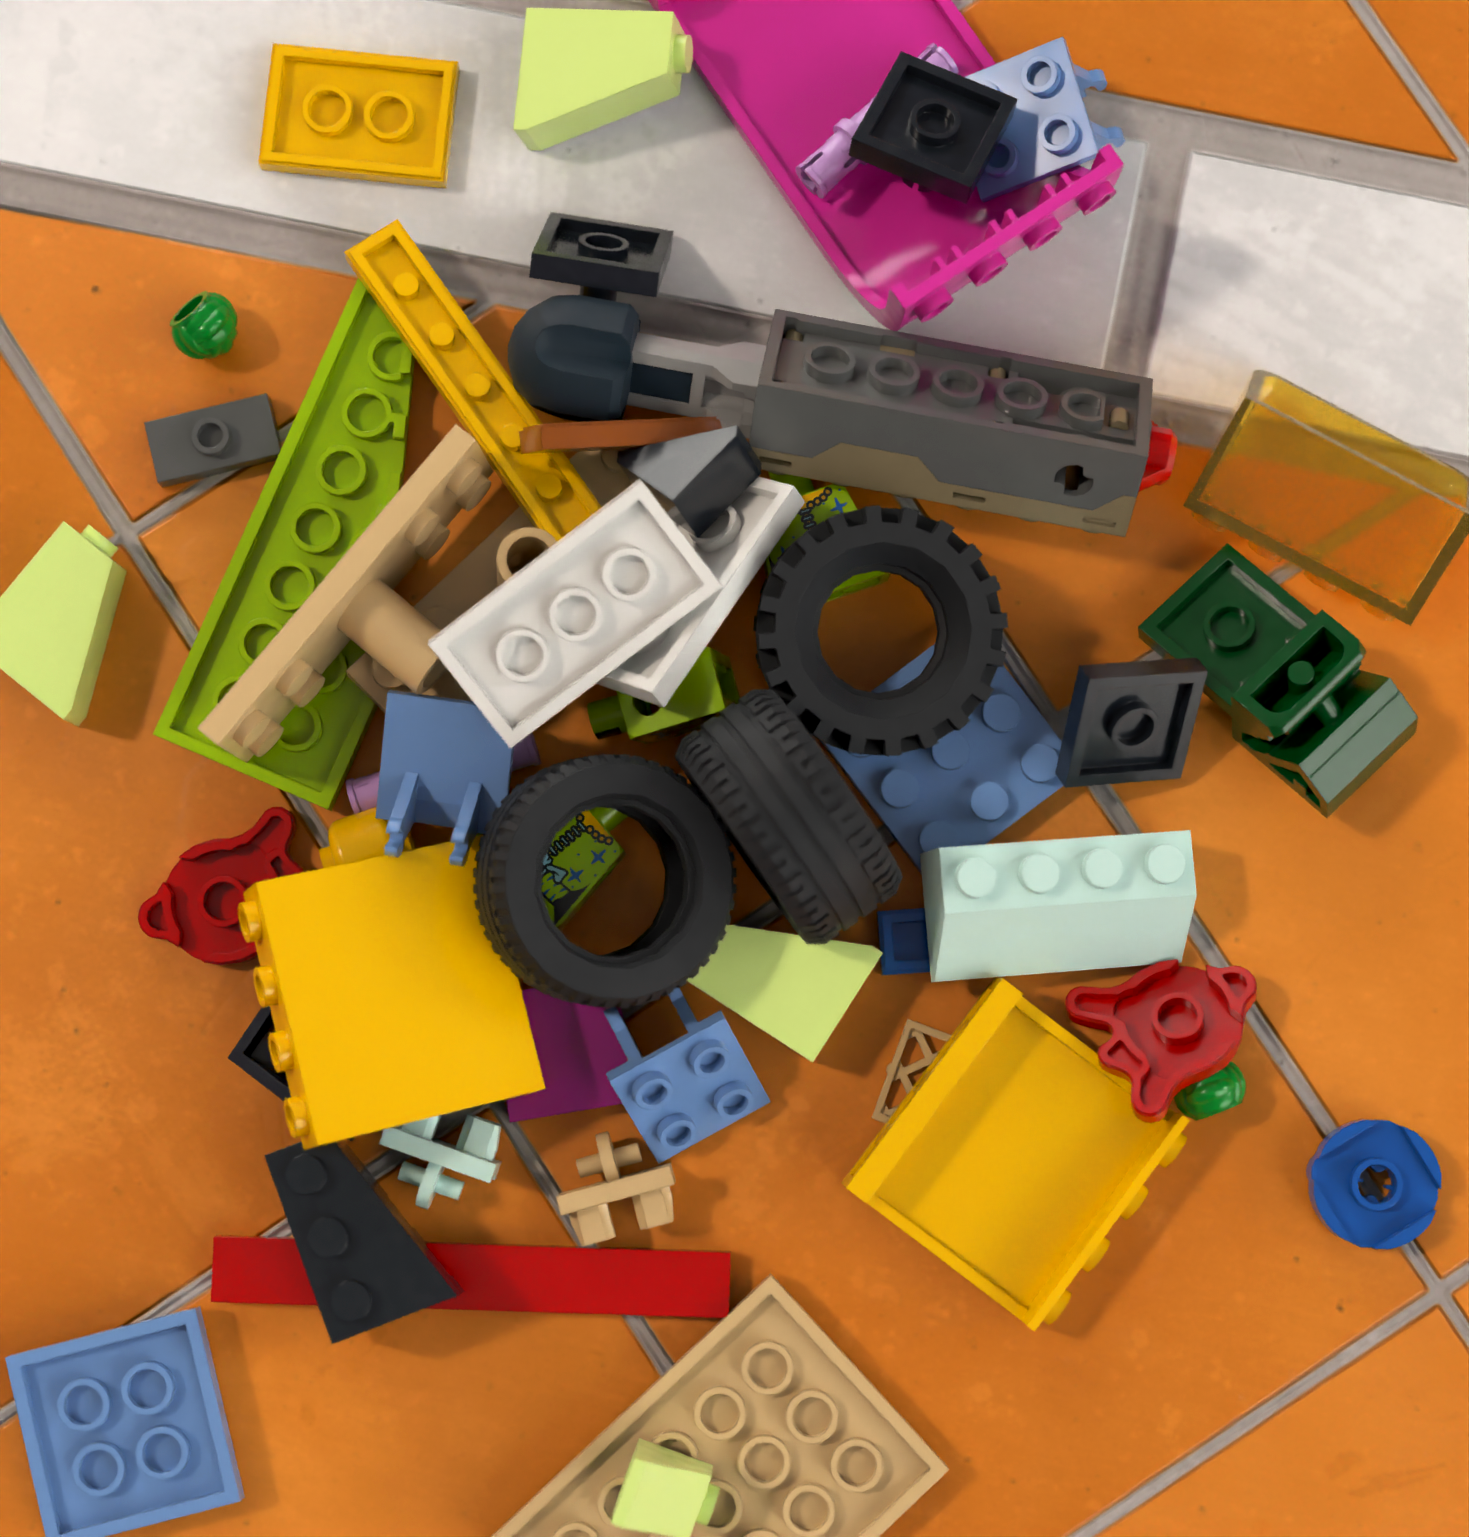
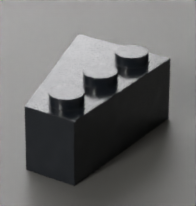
[264,1140,465,1344]

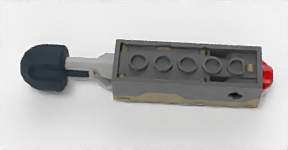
[508,295,1178,537]

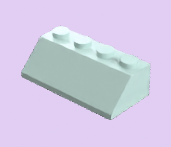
[920,830,1197,982]

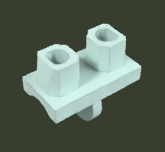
[379,1114,502,1210]

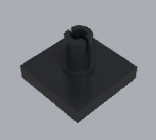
[849,51,1018,204]
[529,212,674,302]
[1055,657,1208,788]

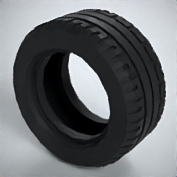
[675,689,903,944]
[473,754,736,1008]

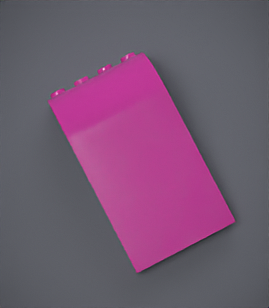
[648,0,1124,331]

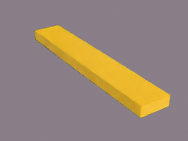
[345,219,602,541]

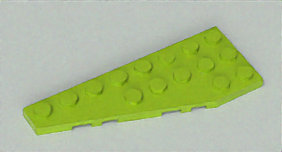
[153,278,415,811]

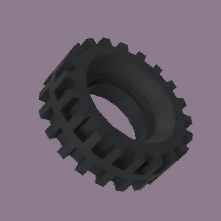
[753,505,1008,756]

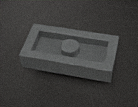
[144,393,282,488]

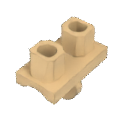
[556,1131,676,1246]

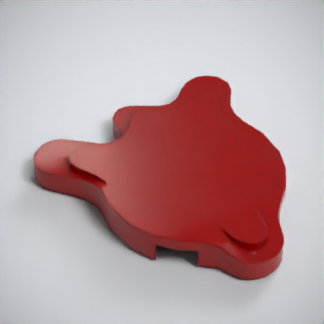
[138,807,307,966]
[1065,959,1257,1123]

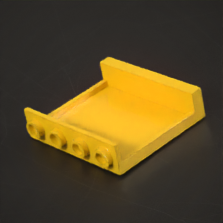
[238,835,545,1150]
[841,977,1190,1332]

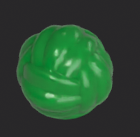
[170,291,238,359]
[1174,1061,1246,1121]

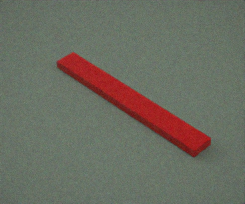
[210,1235,731,1318]

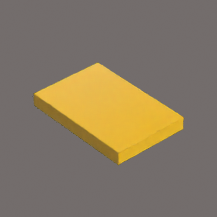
[258,43,460,189]

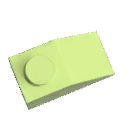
[610,1438,720,1537]

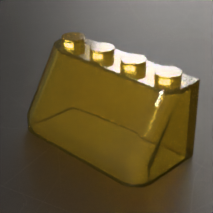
[1183,370,1469,626]

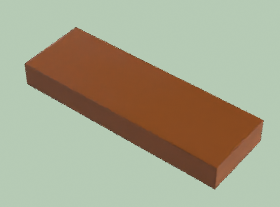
[519,416,722,454]

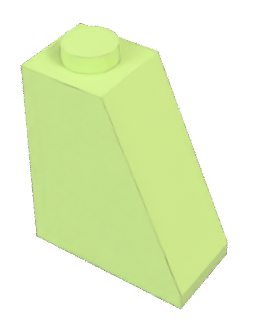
[513,8,693,151]
[0,521,127,726]
[687,925,883,1062]

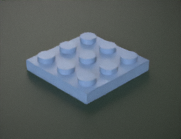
[820,644,1063,875]
[5,1306,245,1537]

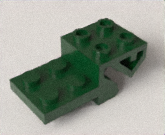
[1138,543,1418,818]

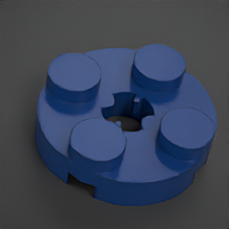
[1306,1119,1442,1249]

